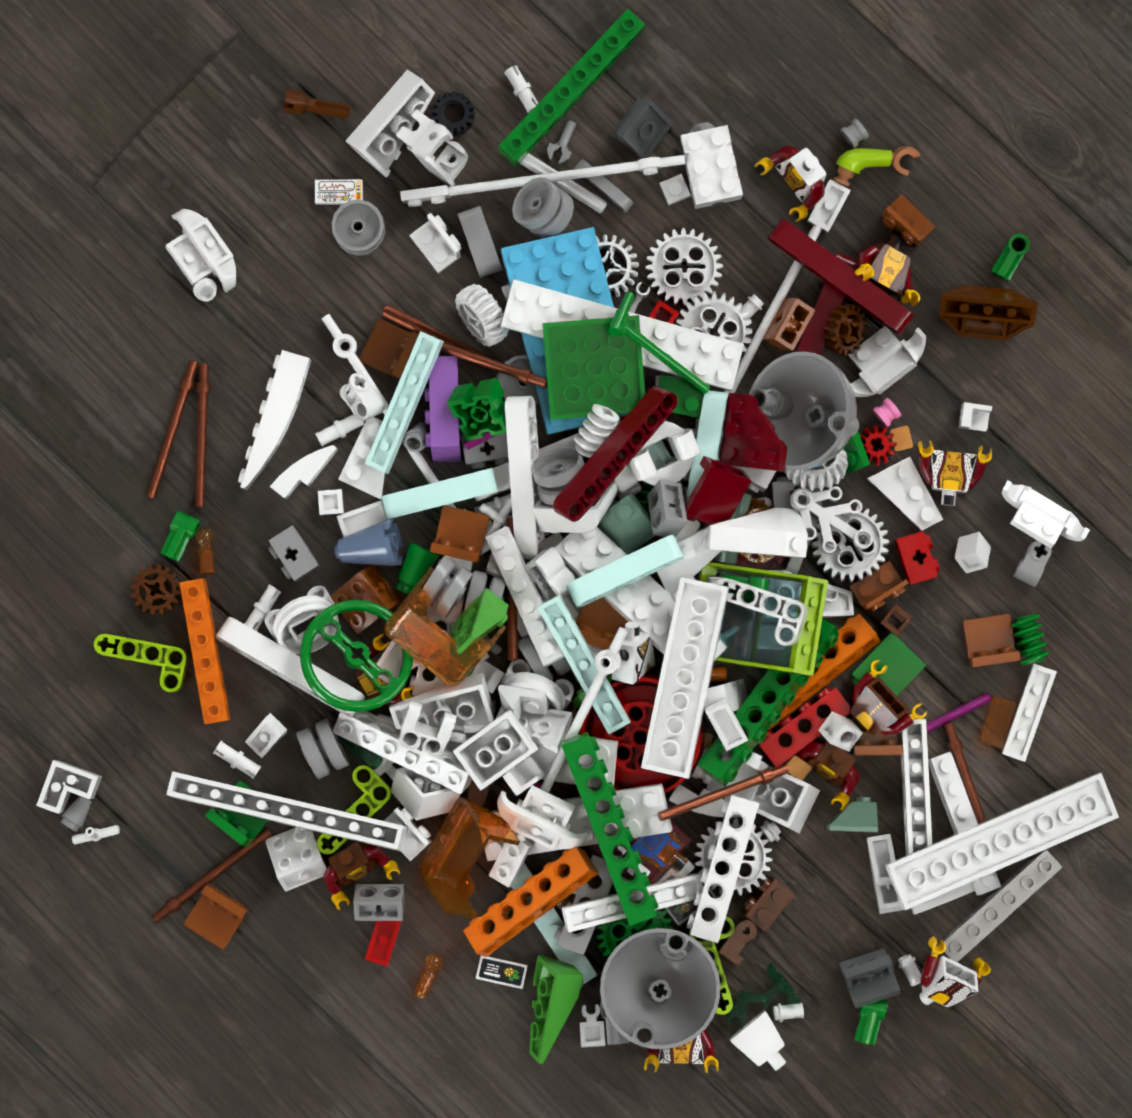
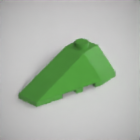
[453,588,509,654]
[529,955,584,1064]

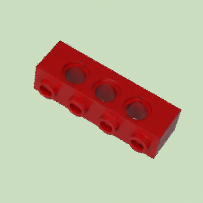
[758,687,852,768]

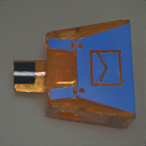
[631,831,688,872]

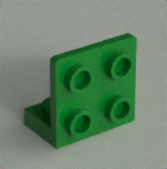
[205,781,269,847]

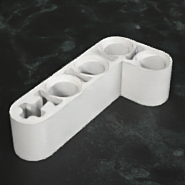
[715,578,808,646]

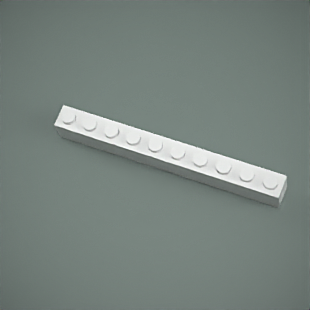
[166,771,408,852]

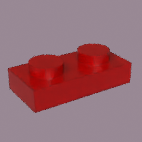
[364,921,402,967]

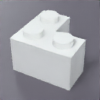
[36,760,102,814]
[391,767,460,820]

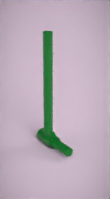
[608,292,710,394]

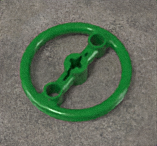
[300,600,413,712]

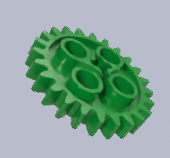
[595,908,674,960]

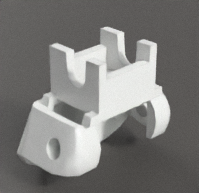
[396,109,468,187]

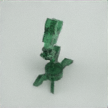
[727,962,801,1028]

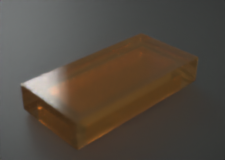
[979,696,1017,749]

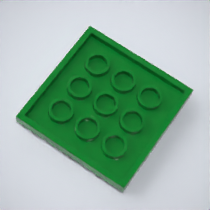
[542,315,645,420]

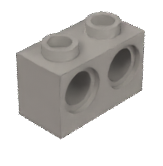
[647,479,687,537]
[353,884,405,921]

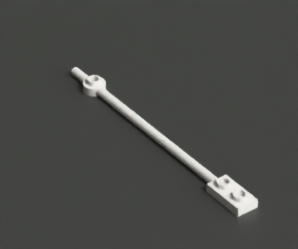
[400,155,686,207]
[724,179,851,393]
[322,314,491,555]
[489,627,628,888]

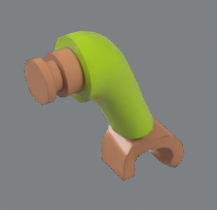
[833,146,920,187]

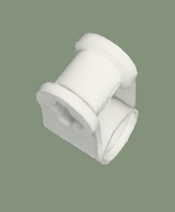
[340,373,384,421]

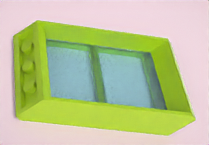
[698,562,828,676]

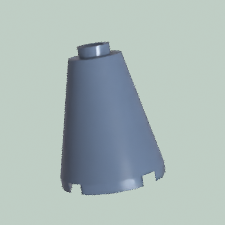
[334,518,403,566]

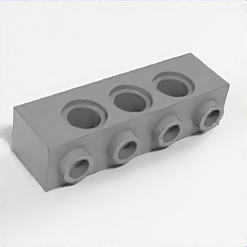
[554,854,613,956]

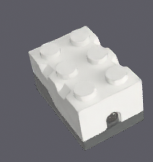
[680,122,743,210]

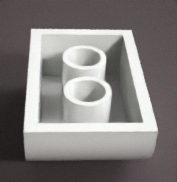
[532,481,617,534]
[453,709,539,791]

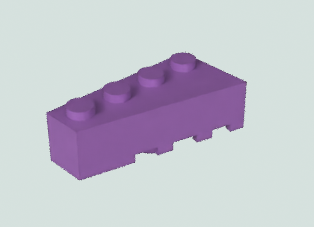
[425,356,461,463]

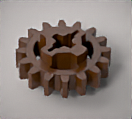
[824,303,867,356]
[130,564,182,616]

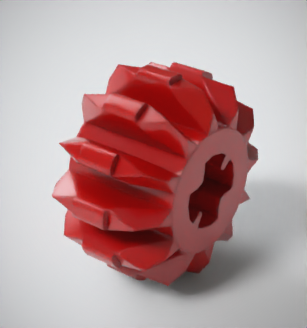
[860,425,897,466]

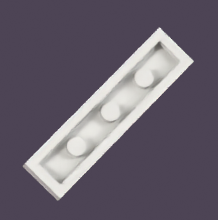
[1001,664,1057,762]

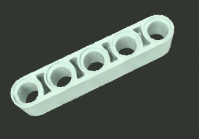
[687,390,729,501]
[381,468,498,519]
[566,535,684,608]

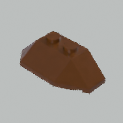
[939,285,1038,340]

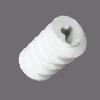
[574,404,619,458]

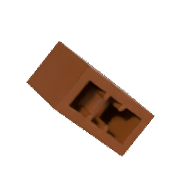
[763,298,815,351]

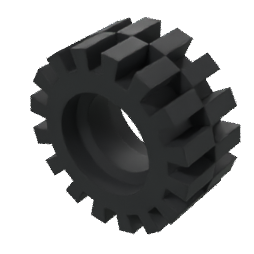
[431,91,475,137]

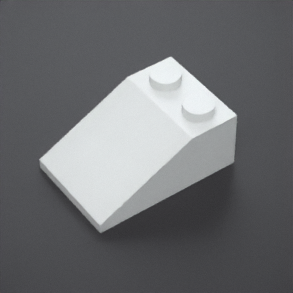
[752,766,820,834]

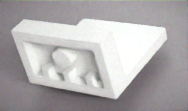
[409,213,462,274]
[384,806,432,861]
[265,827,327,892]

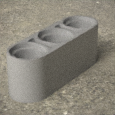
[457,206,502,278]

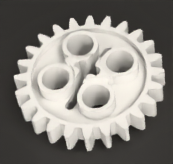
[646,228,723,306]
[676,291,752,359]
[811,506,889,583]
[694,818,772,896]

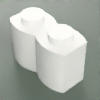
[525,547,576,601]

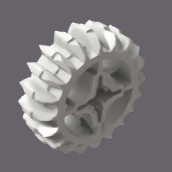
[596,234,639,297]
[455,284,509,347]
[784,448,848,492]

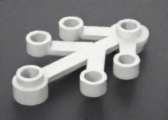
[790,486,873,554]

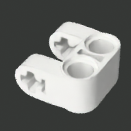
[399,700,457,758]

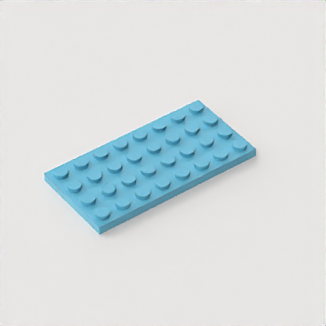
[501,227,629,435]

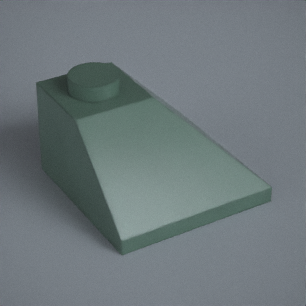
[597,493,655,555]
[826,797,878,832]

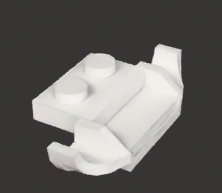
[165,209,236,293]
[848,326,926,397]
[1002,480,1090,548]
[497,785,589,850]

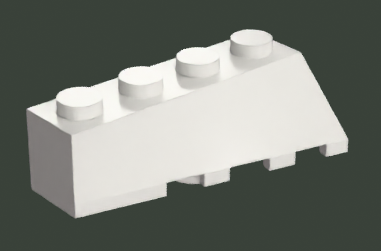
[346,70,435,178]

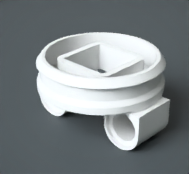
[628,421,701,486]
[265,586,339,654]
[500,659,574,711]

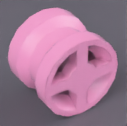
[872,398,902,428]

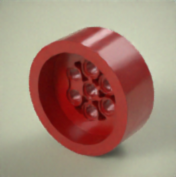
[580,673,705,793]

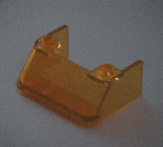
[384,567,506,686]
[419,798,520,919]

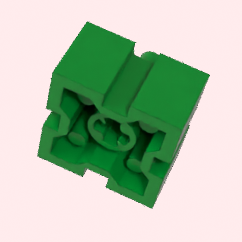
[447,378,507,441]

